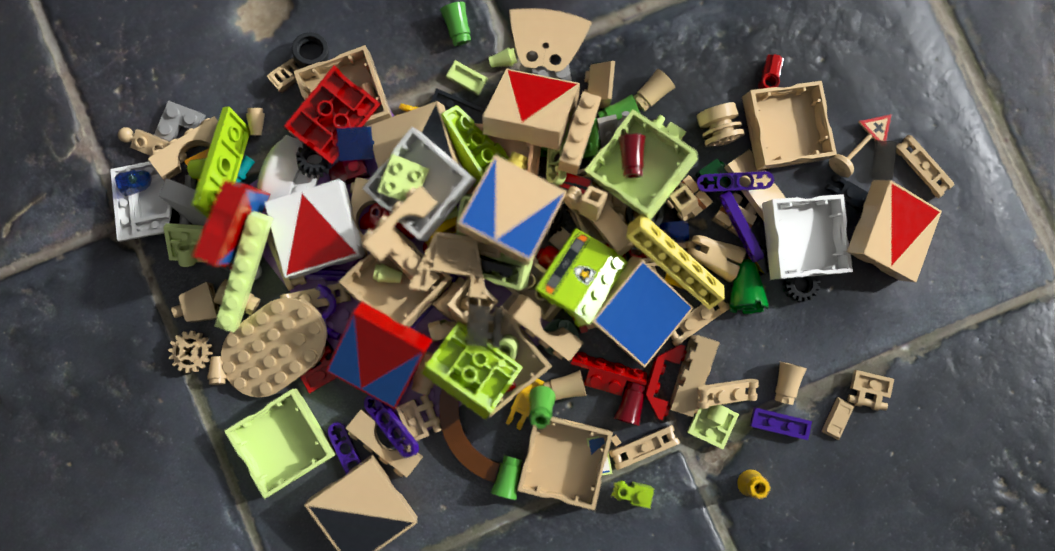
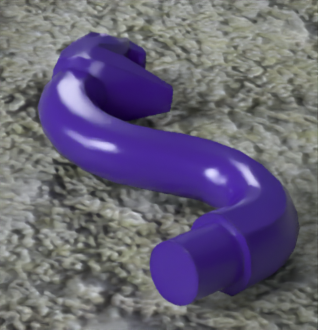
[316,284,340,340]

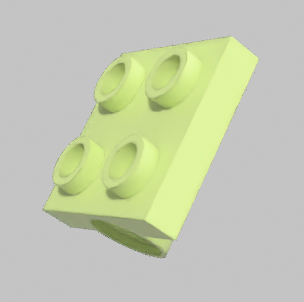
[377,154,429,202]
[163,223,205,267]
[687,405,739,449]

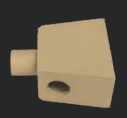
[171,282,220,322]

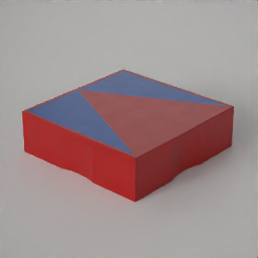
[193,179,271,266]
[326,301,432,409]

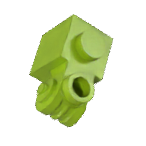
[611,480,654,508]

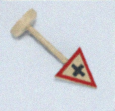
[829,114,892,178]

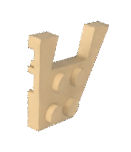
[409,232,487,300]

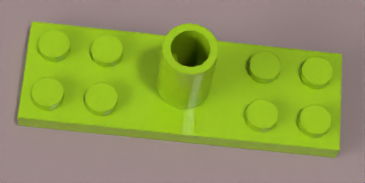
[187,106,250,219]

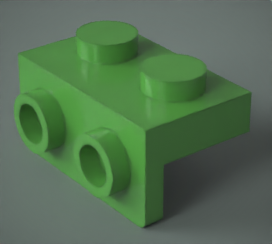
[582,118,600,161]

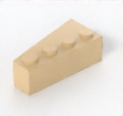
[669,335,720,417]

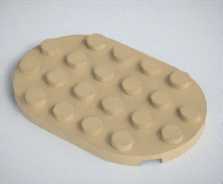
[221,297,328,397]

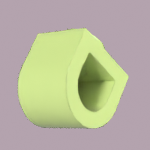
[496,334,519,360]

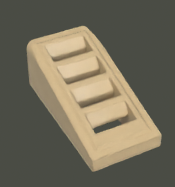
[267,57,298,93]

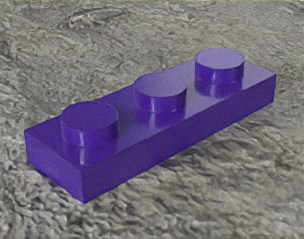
[750,407,812,440]

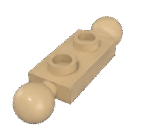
[118,127,186,163]

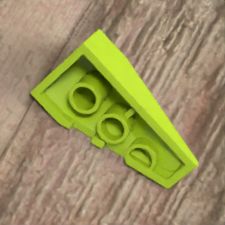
[441,105,509,187]

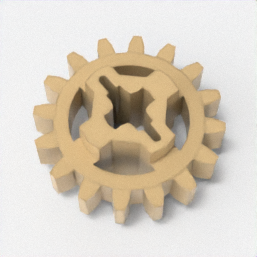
[168,331,213,373]

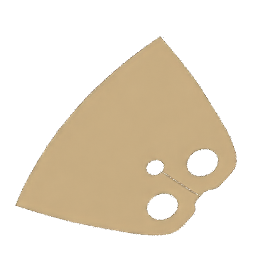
[510,9,592,72]

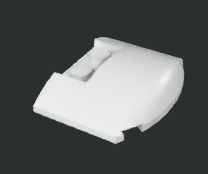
[257,135,322,208]
[110,162,172,242]

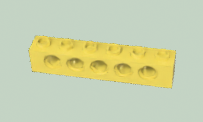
[626,213,724,310]

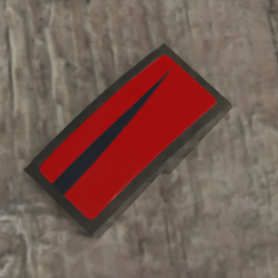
[551,172,594,195]

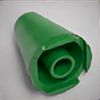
[729,259,769,314]

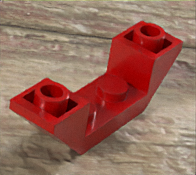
[644,344,687,420]

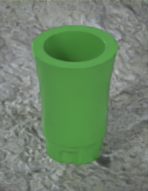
[440,2,471,46]
[598,94,640,120]
[529,386,556,429]
[490,455,522,500]

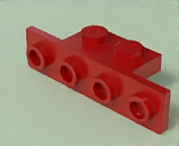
[571,352,647,396]

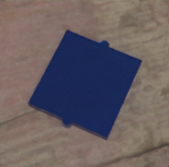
[336,126,375,161]

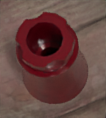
[618,134,646,178]
[614,382,646,426]

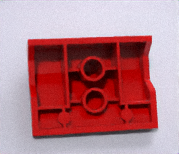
[283,65,380,164]

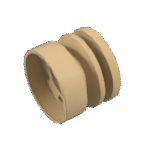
[696,102,745,147]

